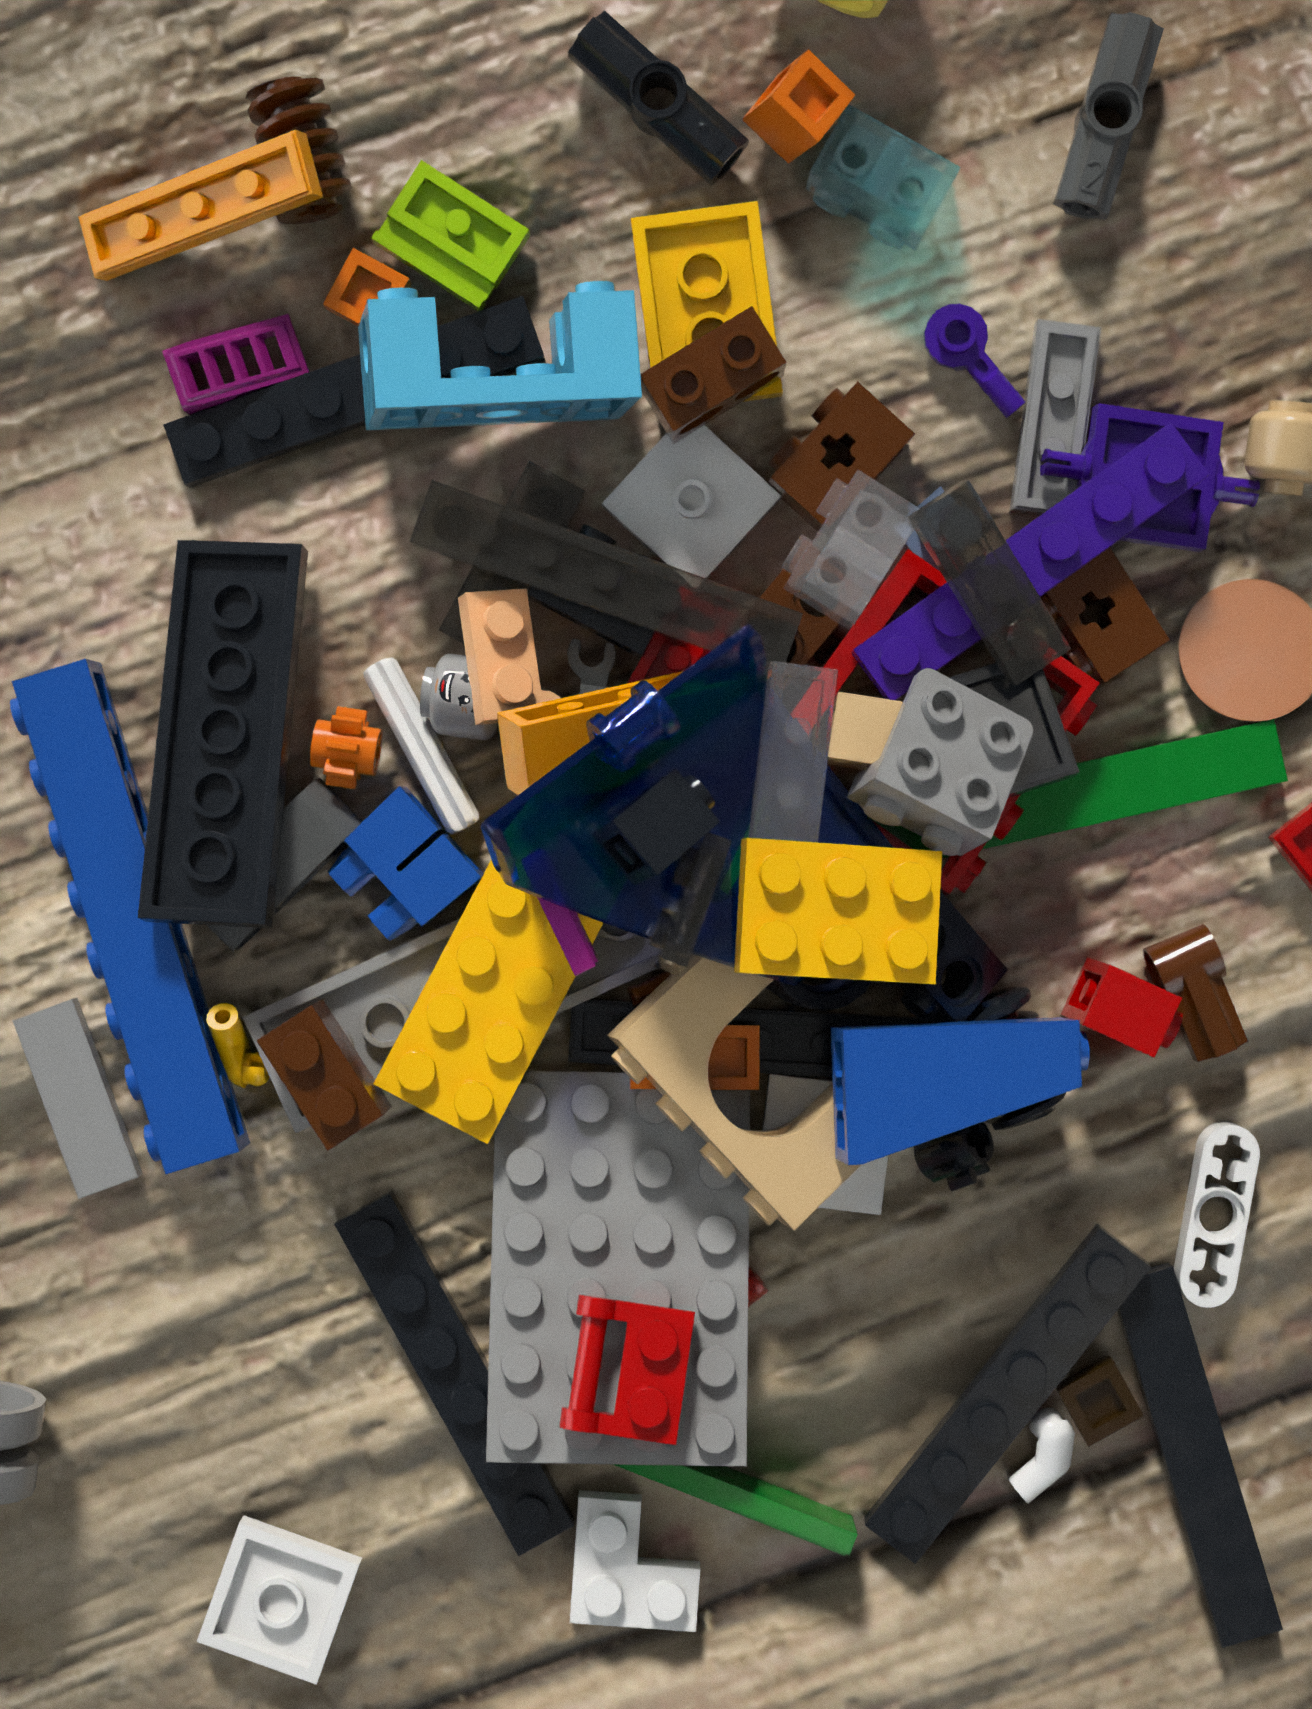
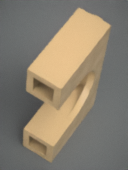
[607,929,861,1231]

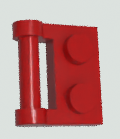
[559,1294,695,1445]

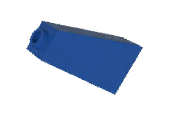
[831,1017,1090,1165]

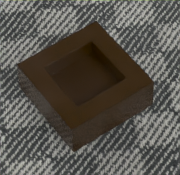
[1055,1355,1144,1447]

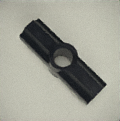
[568,10,749,186]

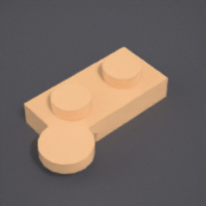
[458,588,560,725]

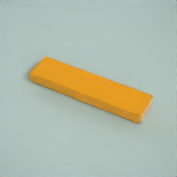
[78,130,323,281]

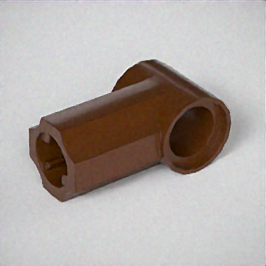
[1143,924,1248,1062]

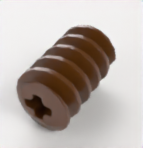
[245,76,352,224]

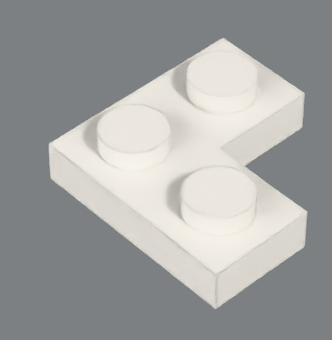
[570,1490,700,1632]

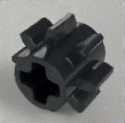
[914,1122,994,1191]

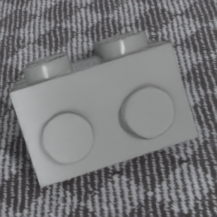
[847,668,1033,856]

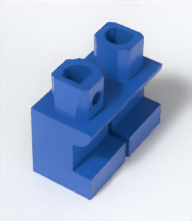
[328,786,484,941]

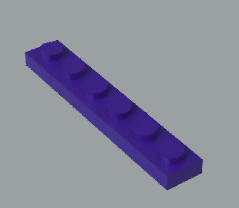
[852,422,1210,701]

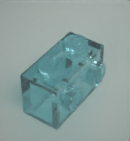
[806,104,961,251]

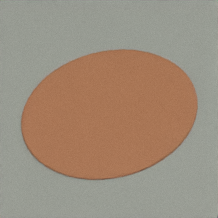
[1179,579,1312,722]

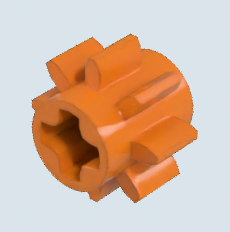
[310,706,383,789]

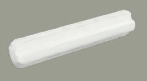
[364,658,479,834]

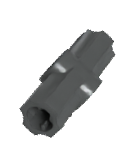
[1053,12,1164,220]

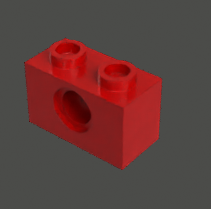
[1061,957,1183,1058]

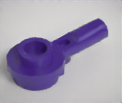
[924,303,1026,419]

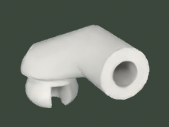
[1008,1408,1075,1504]

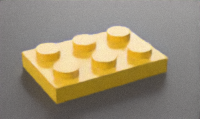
[631,201,783,402]
[734,838,942,984]

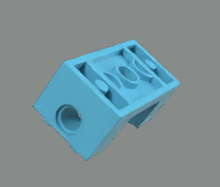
[358,281,642,430]

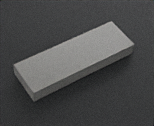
[1009,319,1101,516]
[13,997,143,1199]

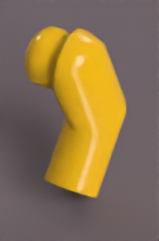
[206,1003,269,1088]

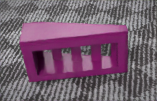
[162,314,310,415]

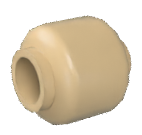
[1244,400,1312,496]

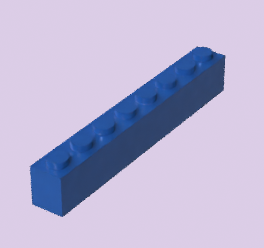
[10,658,250,1174]

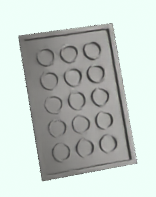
[486,1071,750,1467]

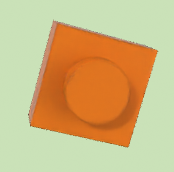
[323,248,412,326]

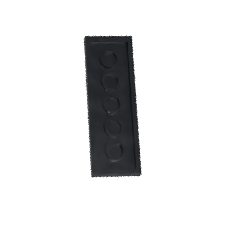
[138,540,308,928]

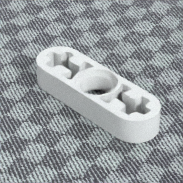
[1174,1121,1260,1308]

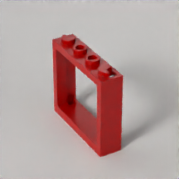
[756,549,1099,896]

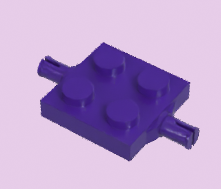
[1040,403,1260,552]

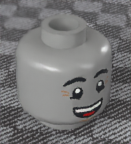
[420,654,499,740]

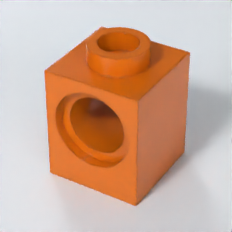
[742,49,855,164]

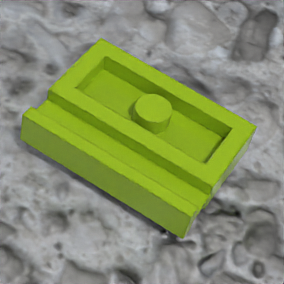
[371,160,531,311]

